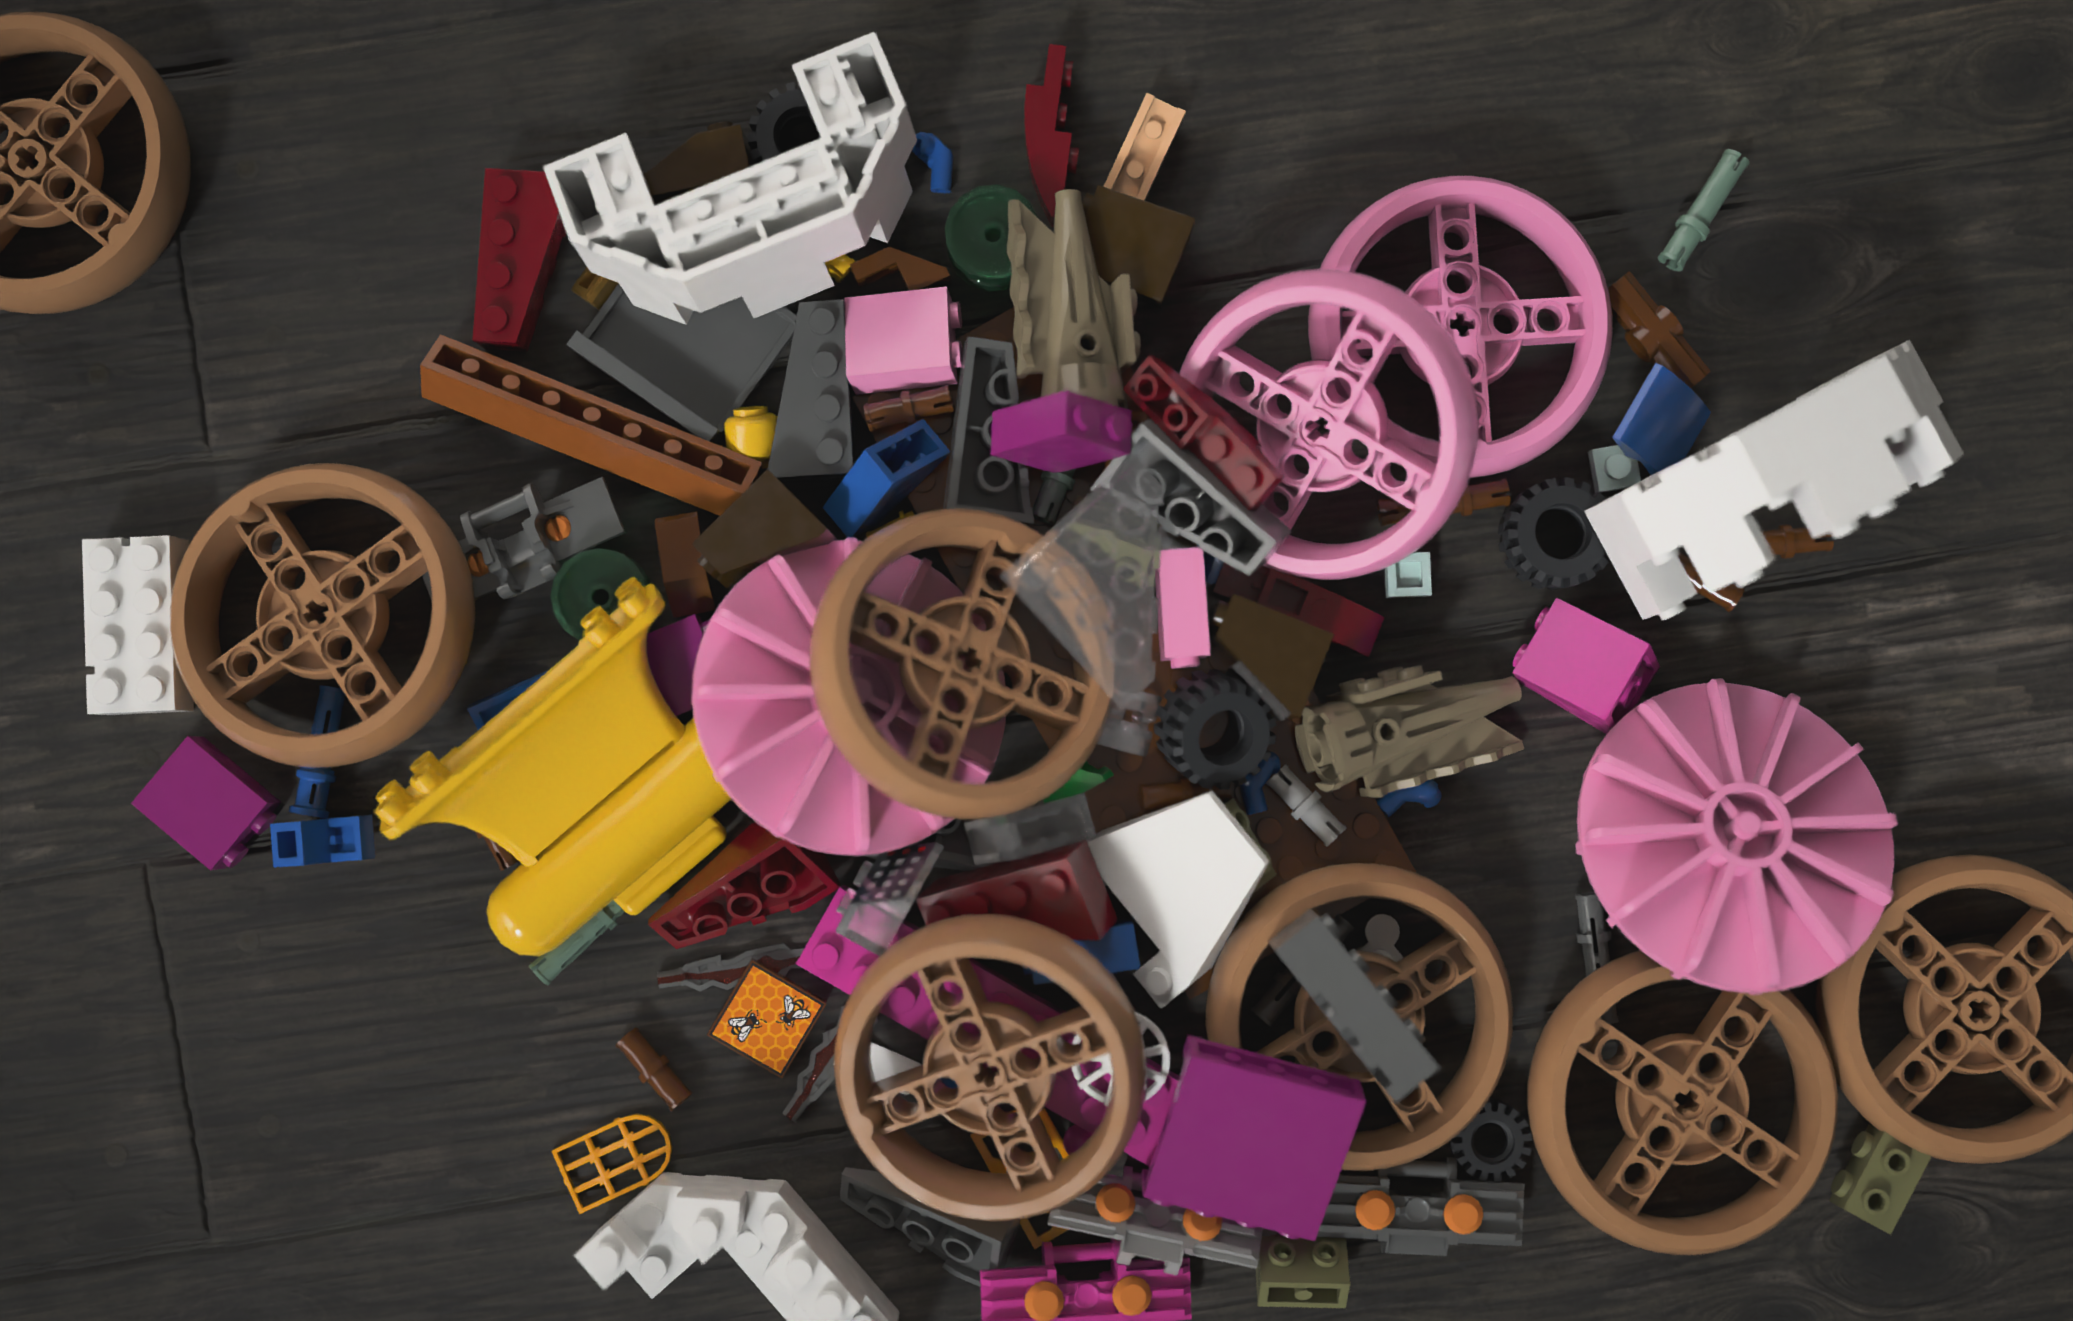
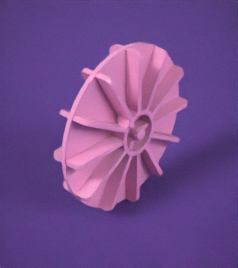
[691,538,1009,856]
[1575,678,1898,995]

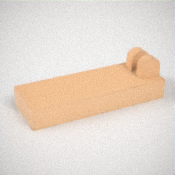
[1103,93,1186,201]

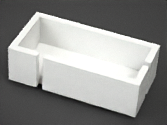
[82,535,194,715]

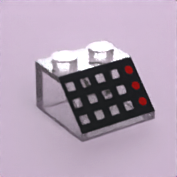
[835,842,944,956]

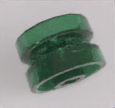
[945,184,1039,291]
[550,548,652,641]

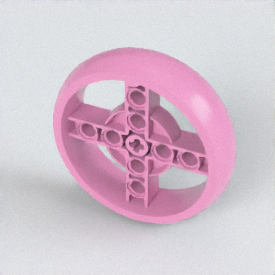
[1308,176,1613,478]
[1179,269,1479,580]

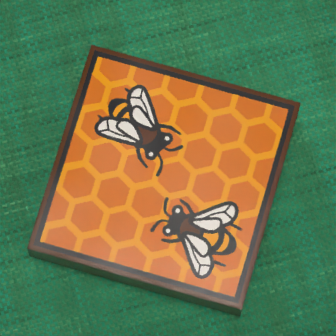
[707,958,827,1078]

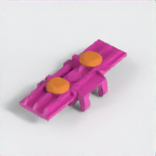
[980,1238,1192,1321]

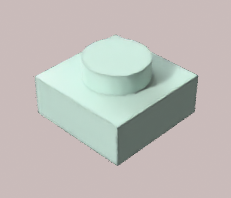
[1588,445,1641,494]
[1385,552,1432,598]

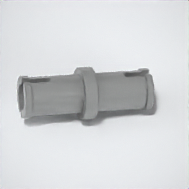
[1266,764,1347,847]

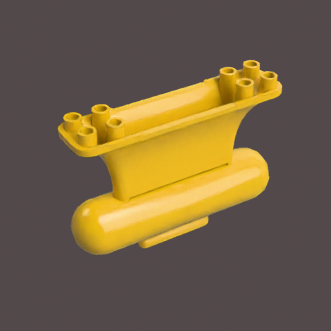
[374,577,732,956]

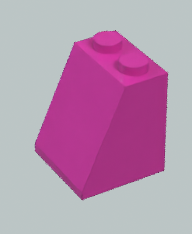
[1513,598,1660,734]

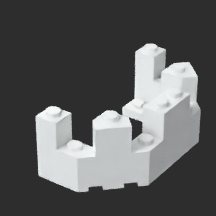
[543,32,917,325]
[1584,340,1964,621]
[574,1172,899,1321]

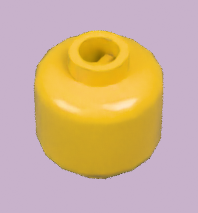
[724,406,778,469]

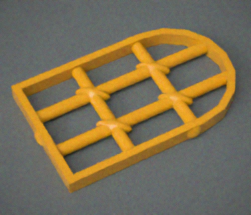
[551,1114,673,1214]

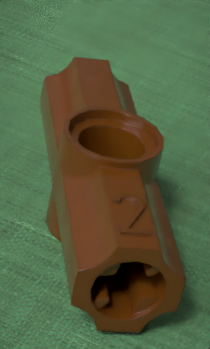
[1608,271,1711,388]

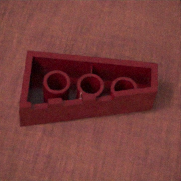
[473,168,567,352]
[916,839,1118,940]

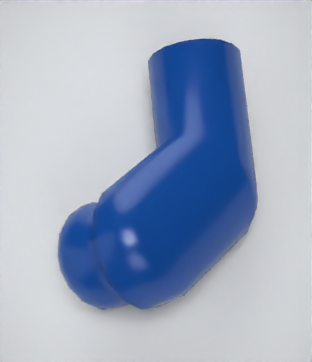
[912,132,953,194]
[1240,751,1281,815]
[1376,779,1442,817]

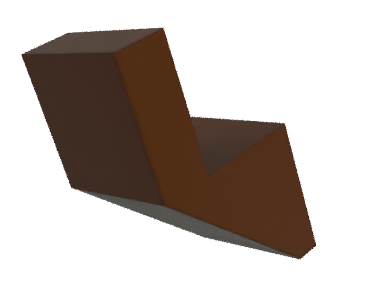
[850,247,952,291]
[655,511,716,618]

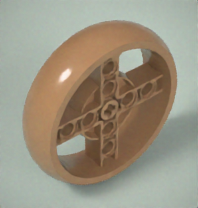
[0,11,191,314]
[170,463,475,768]
[809,508,1116,819]
[1815,855,2073,1164]
[1206,863,1513,1171]
[834,914,1147,1221]
[1527,950,1838,1255]

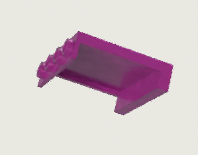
[1141,1035,1366,1241]

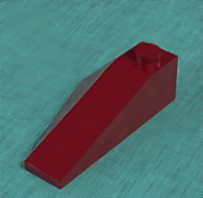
[648,822,840,949]

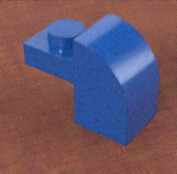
[270,815,375,868]

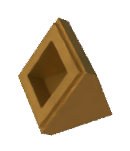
[571,267,619,310]

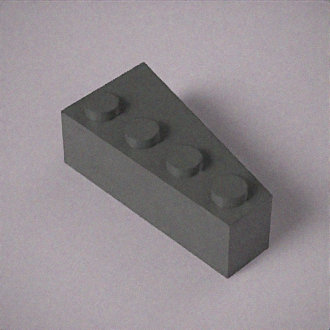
[768,300,856,484]
[943,336,1034,526]
[1090,419,1292,575]
[1268,909,1439,1102]

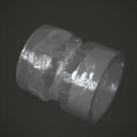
[1097,684,1162,757]

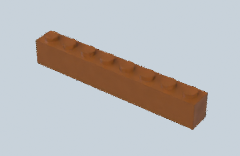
[420,334,763,516]

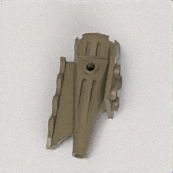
[1007,189,1140,409]
[1295,665,1524,798]

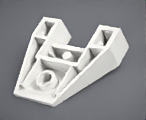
[1087,791,1269,1008]

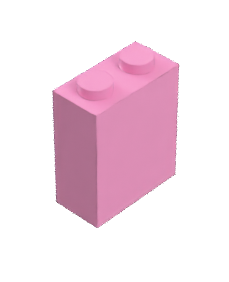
[844,286,963,395]
[1154,548,1210,669]

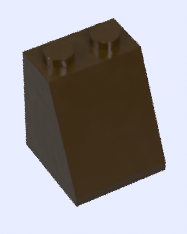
[1082,185,1196,309]
[692,469,838,588]
[1208,594,1334,719]

